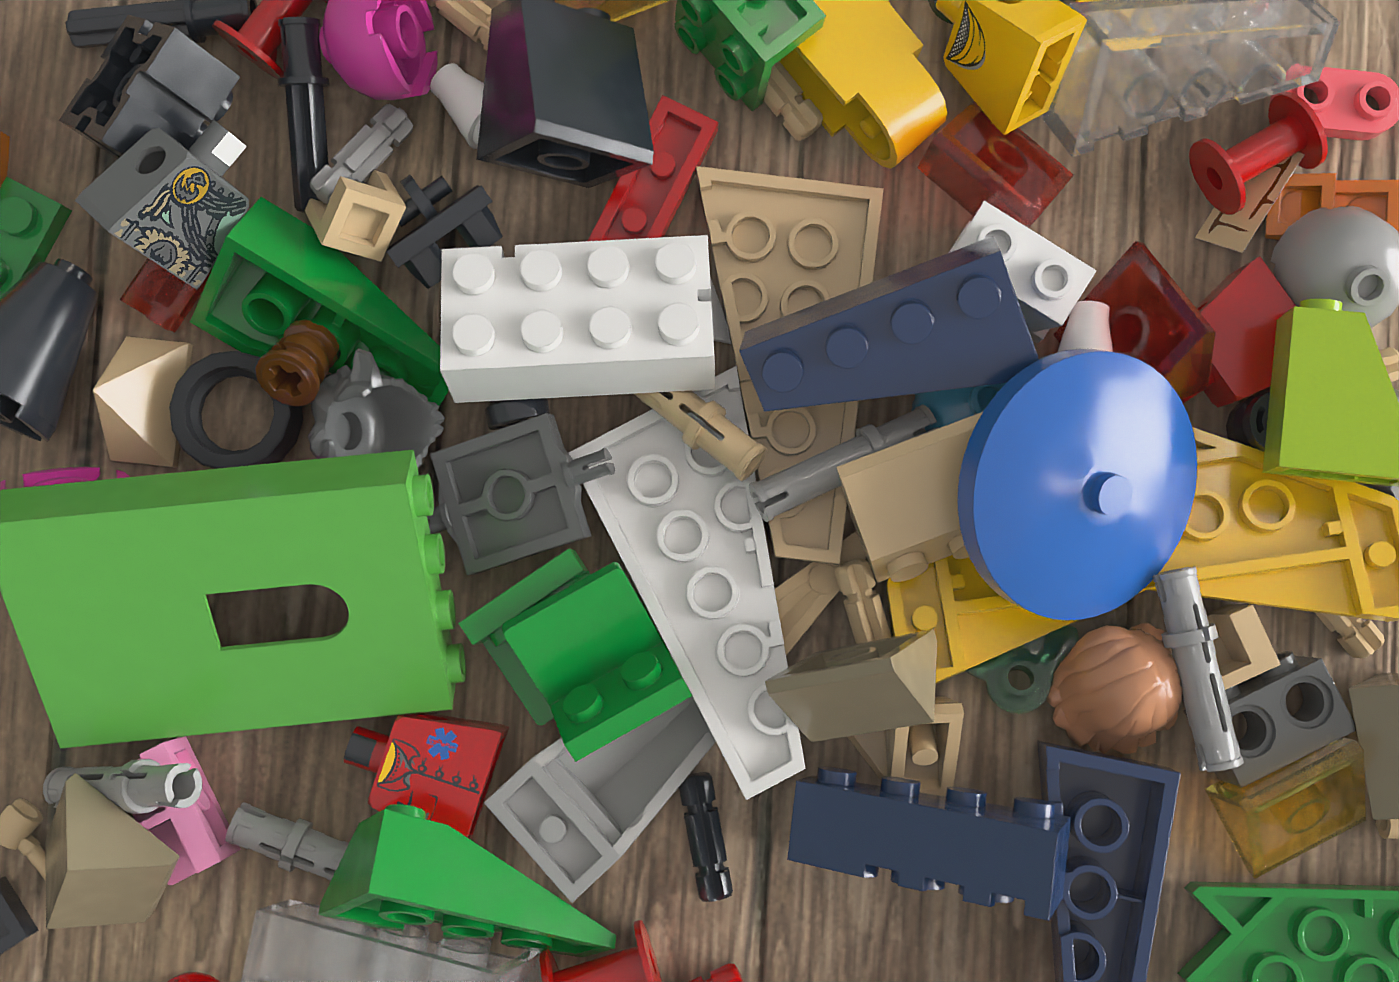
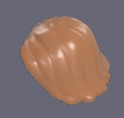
[1046,623,1183,754]

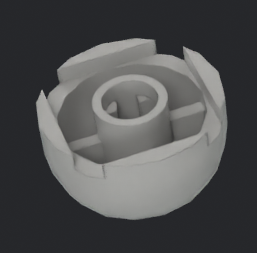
[1270,205,1399,328]

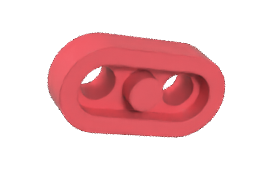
[1270,66,1399,141]

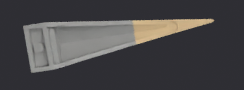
[484,531,867,903]

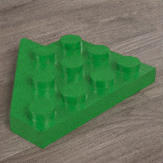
[1177,881,1399,982]

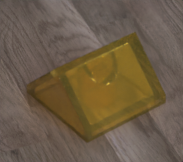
[1205,737,1366,879]

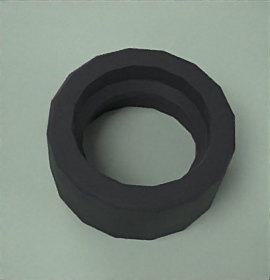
[169,350,303,469]

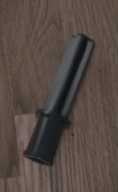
[65,0,258,48]
[278,17,330,213]

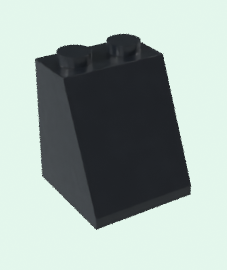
[476,0,654,188]

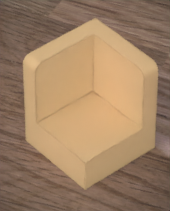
[305,170,406,262]
[1207,604,1281,690]

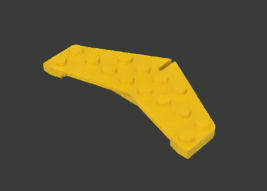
[886,427,1399,684]

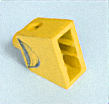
[936,0,1087,135]

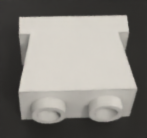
[948,201,1097,343]

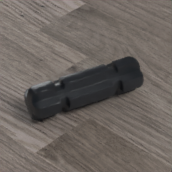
[679,772,733,902]

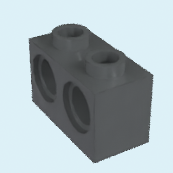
[1183,651,1356,788]

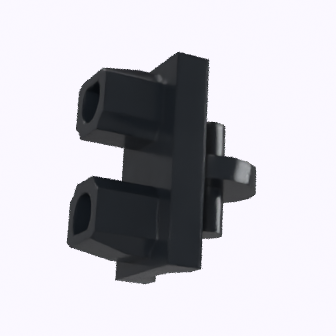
[386,175,503,289]

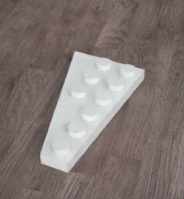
[569,366,806,800]

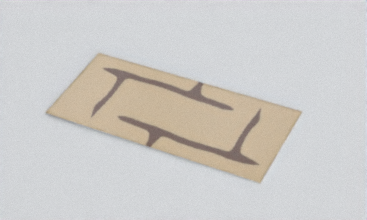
[1195,153,1304,253]

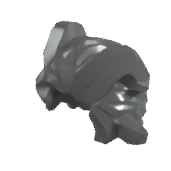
[308,349,445,467]

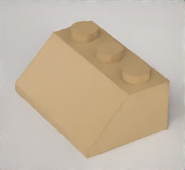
[836,412,983,583]

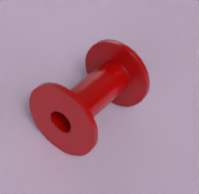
[212,0,328,79]
[1189,92,1328,215]
[539,920,662,982]

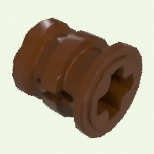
[256,320,339,406]

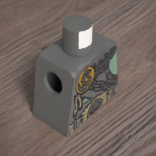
[75,119,249,290]

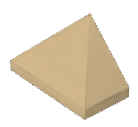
[93,336,193,468]

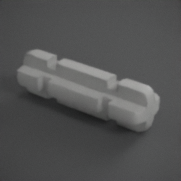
[310,104,413,205]

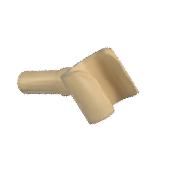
[0,798,46,881]

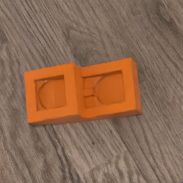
[1265,173,1399,240]

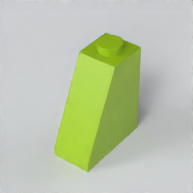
[1262,299,1399,487]

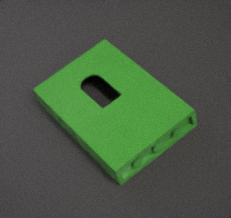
[0,450,466,749]

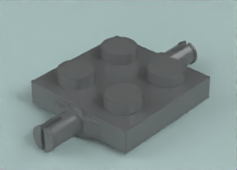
[427,413,615,576]

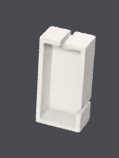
[440,235,715,403]

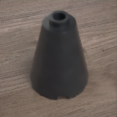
[0,258,98,442]

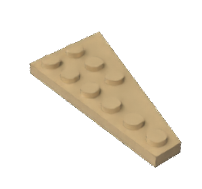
[696,166,884,565]

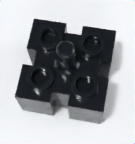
[59,15,240,159]

